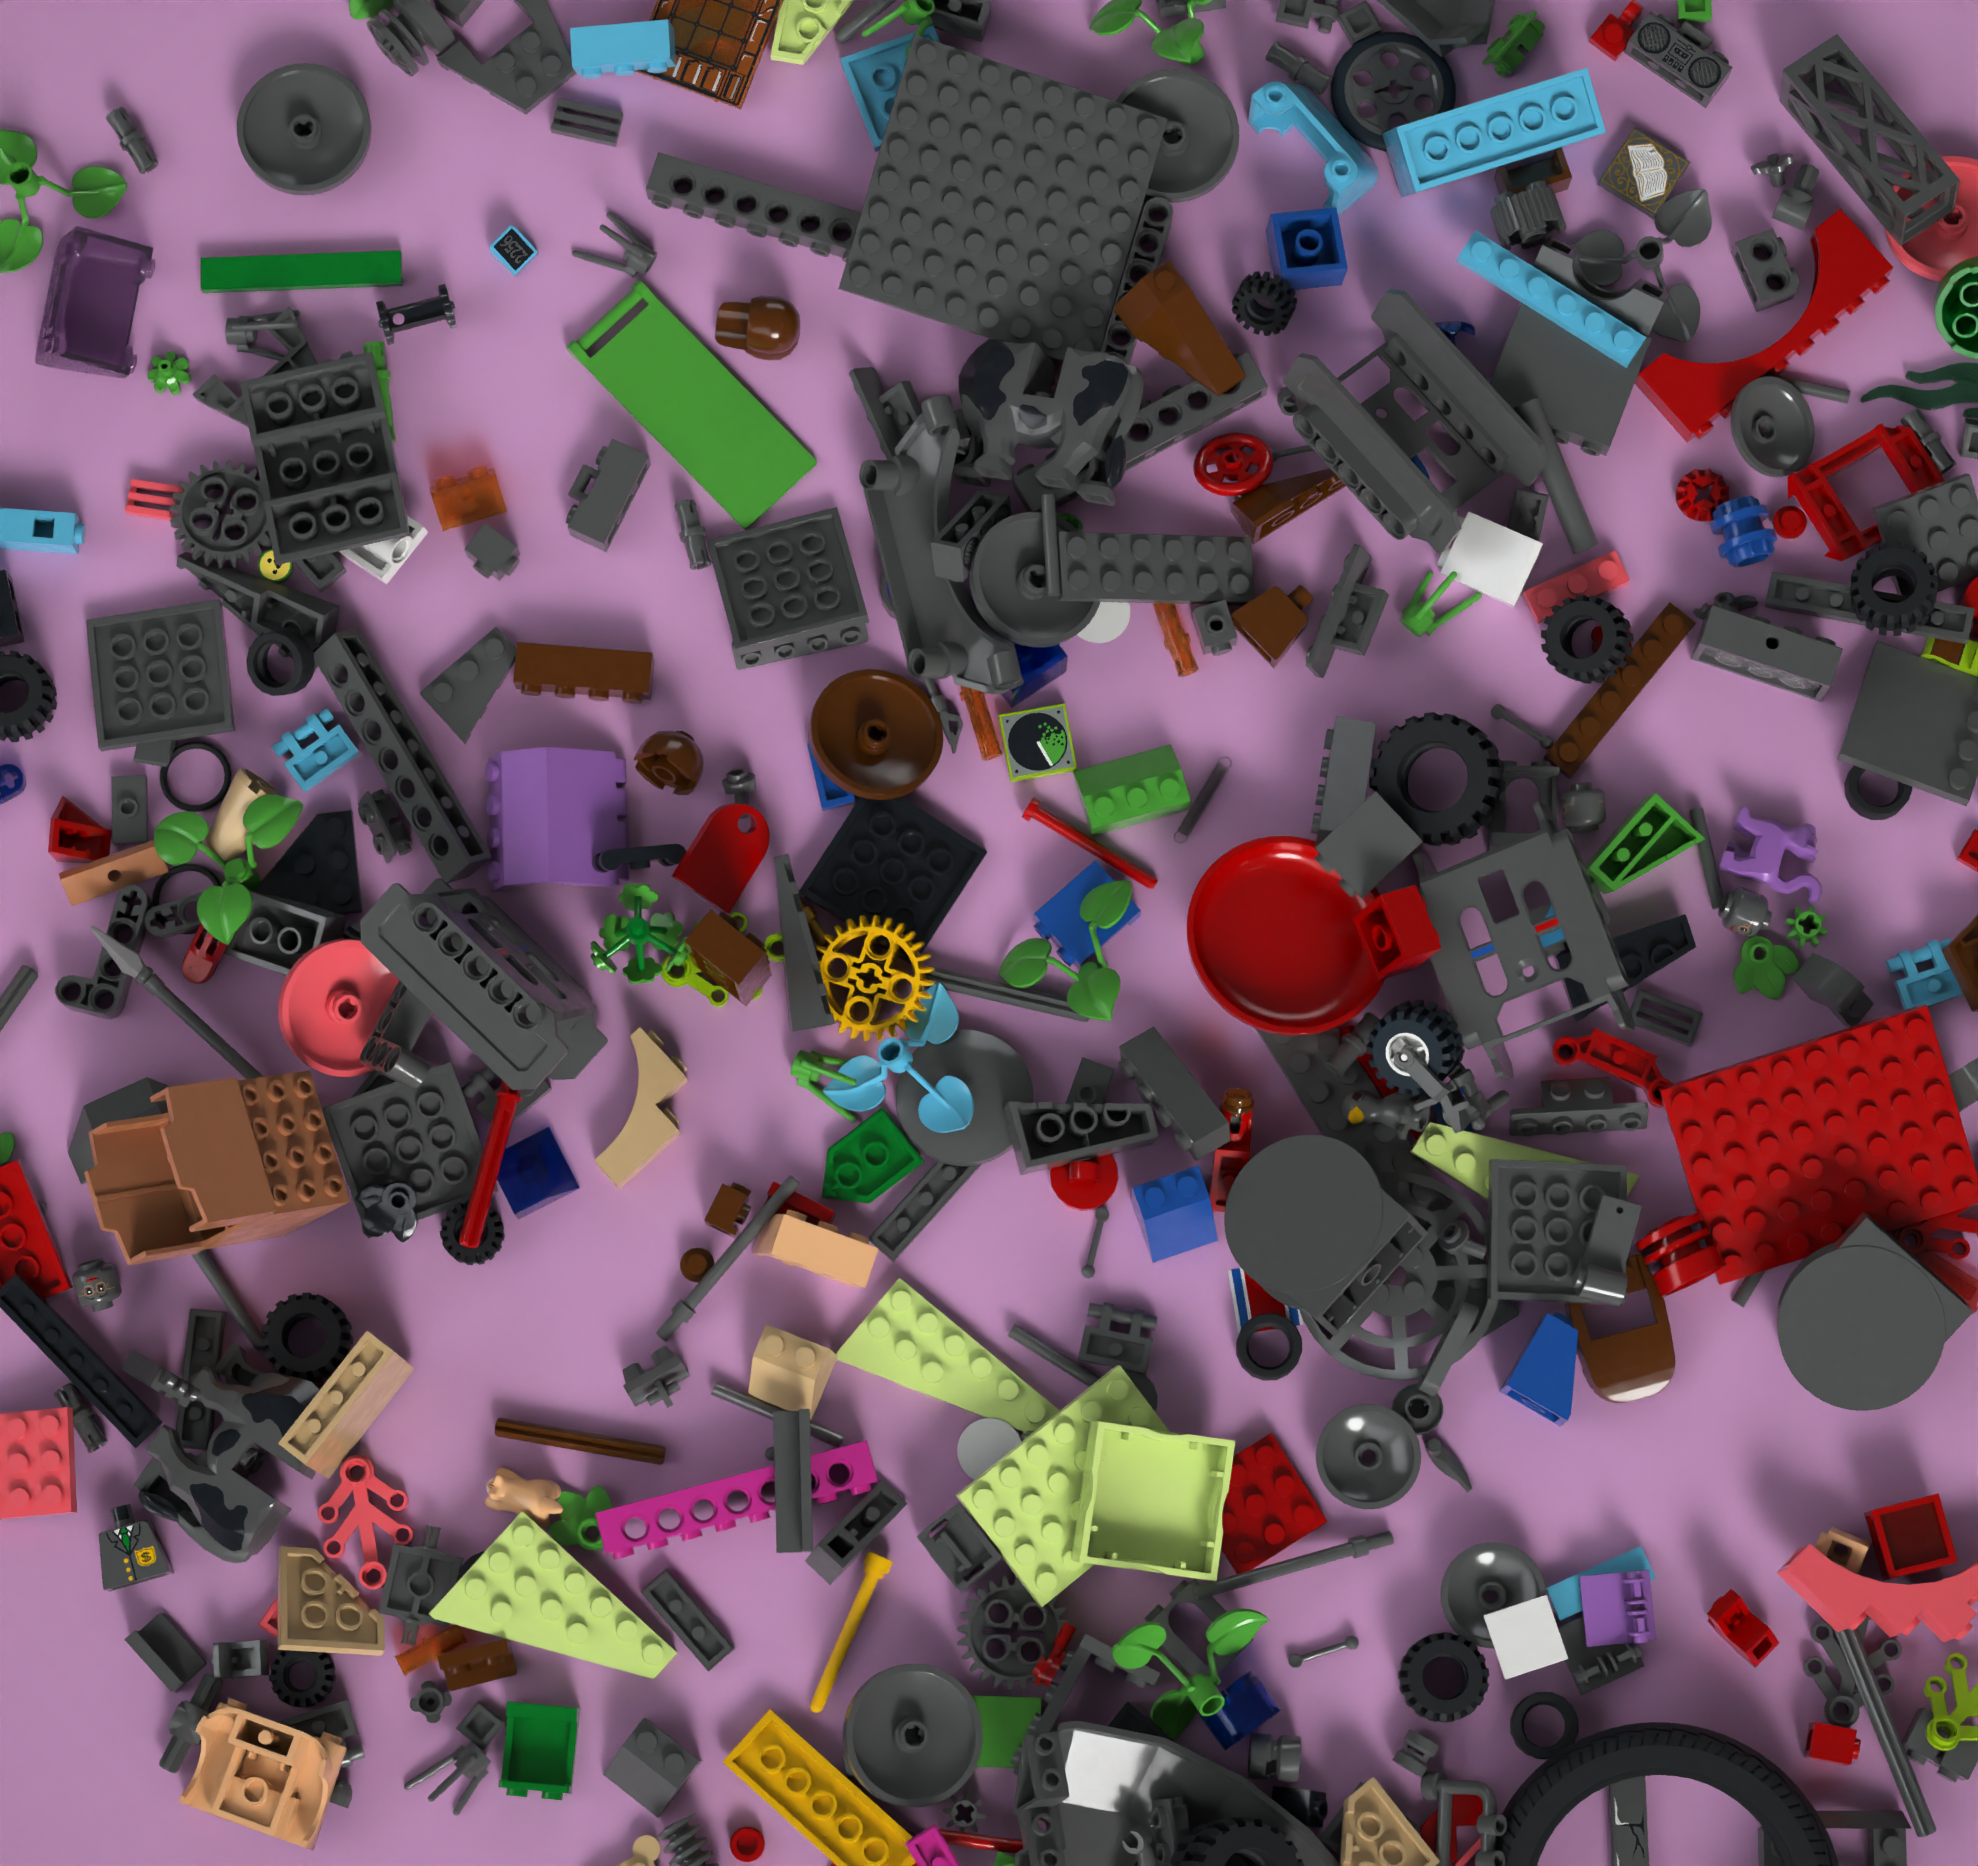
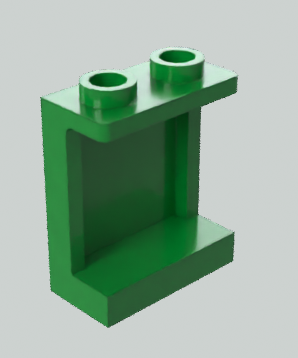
[499,1702,580,1800]

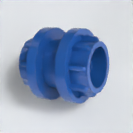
[1710,496,1777,567]

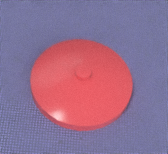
[1884,156,1978,283]
[278,939,400,1077]

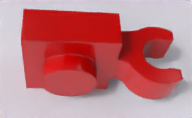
[1589,0,1643,61]

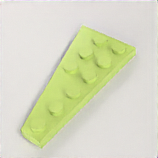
[1410,1122,1640,1202]
[836,1278,1060,1433]

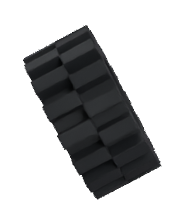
[1232,271,1297,336]
[440,1200,505,1265]
[269,1650,336,1708]

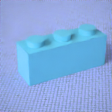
[570,19,676,79]

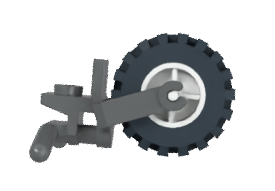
[1367,999,1510,1133]

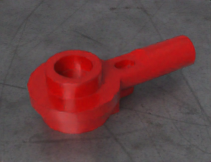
[1031,1622,1076,1688]

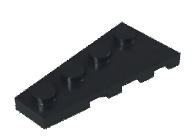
[1554,914,1696,1022]

